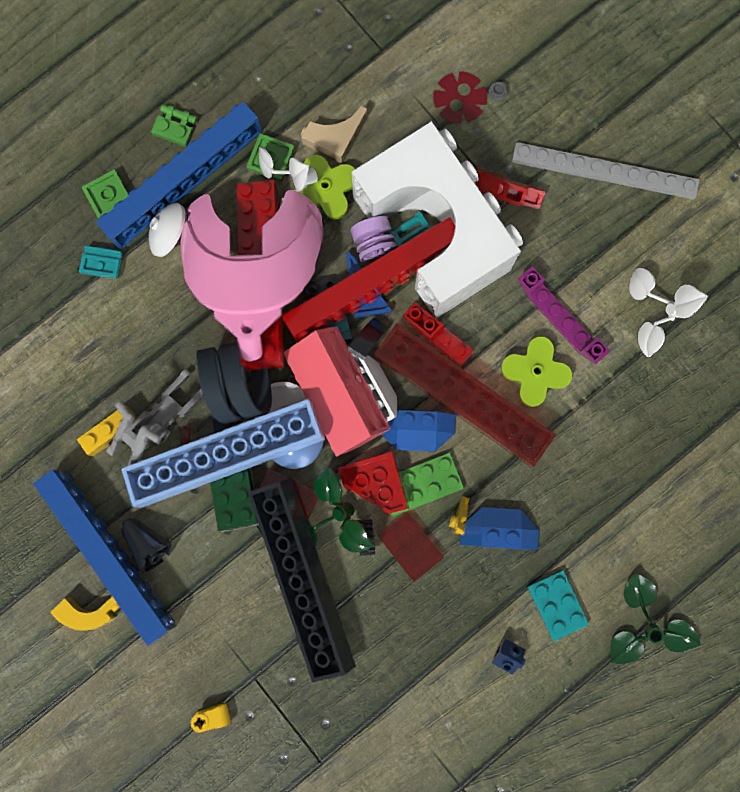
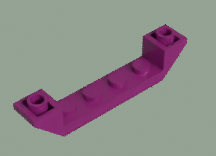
[518,266,610,364]

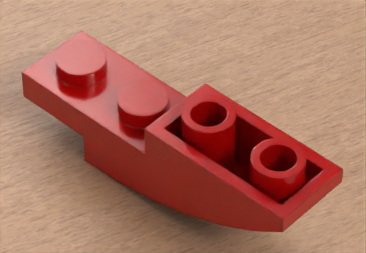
[474,167,545,209]
[403,302,474,366]

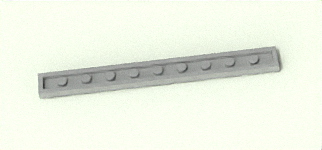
[512,142,700,199]

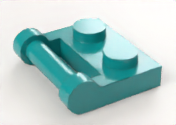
[389,211,431,247]

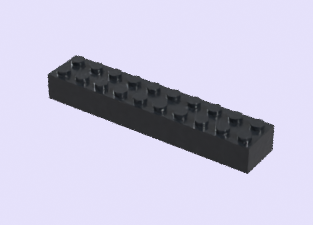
[248,477,356,683]

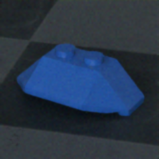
[382,410,455,452]
[460,507,539,550]

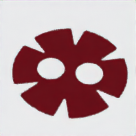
[433,71,487,124]

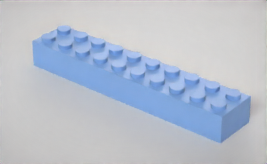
[122,399,325,508]

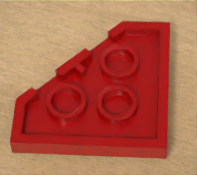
[338,452,409,514]

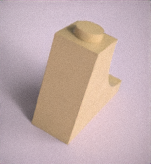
[301,106,367,163]

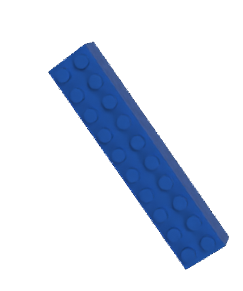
[96,102,262,250]
[33,469,175,646]

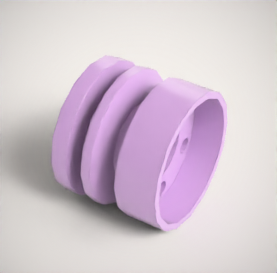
[350,216,398,262]

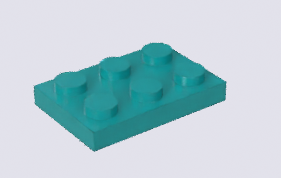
[527,570,589,642]

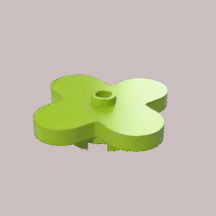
[294,155,356,220]
[501,337,572,407]

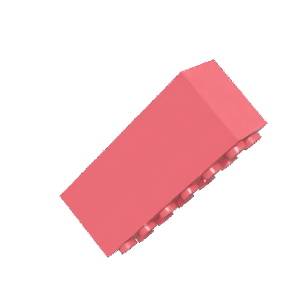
[283,326,391,456]

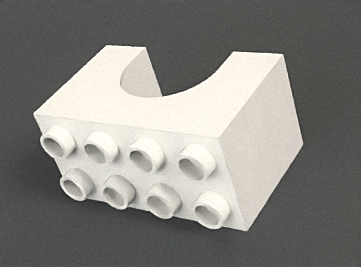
[352,121,523,319]

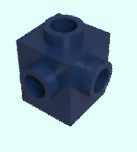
[492,638,526,675]

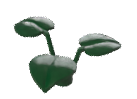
[306,466,374,553]
[610,574,701,664]

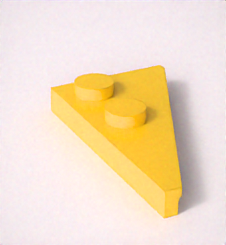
[449,496,470,535]

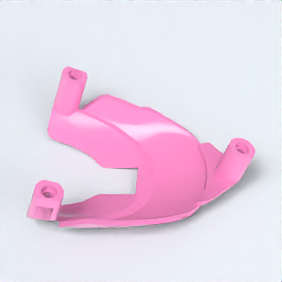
[180,190,324,361]

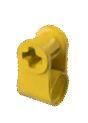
[191,703,231,732]

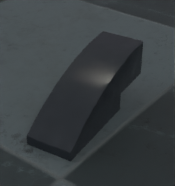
[347,317,390,360]

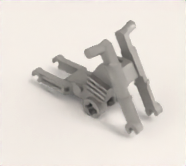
[106,368,204,466]

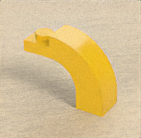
[50,597,120,630]

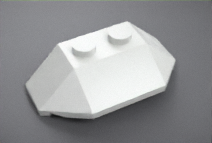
[351,353,397,422]

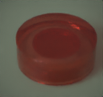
[180,426,191,445]

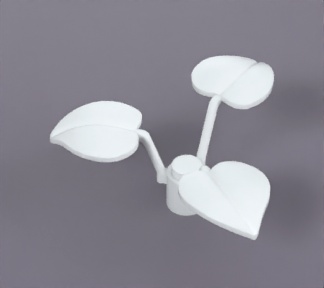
[259,146,318,206]
[629,268,708,357]

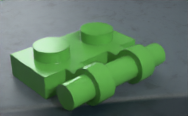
[151,104,197,147]

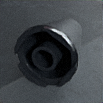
[121,518,173,572]

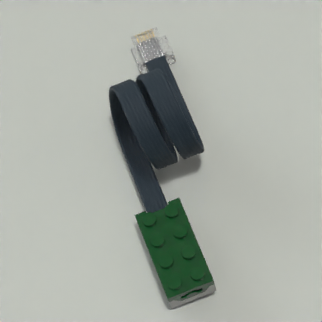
[196,342,272,532]

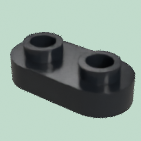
[302,277,339,300]

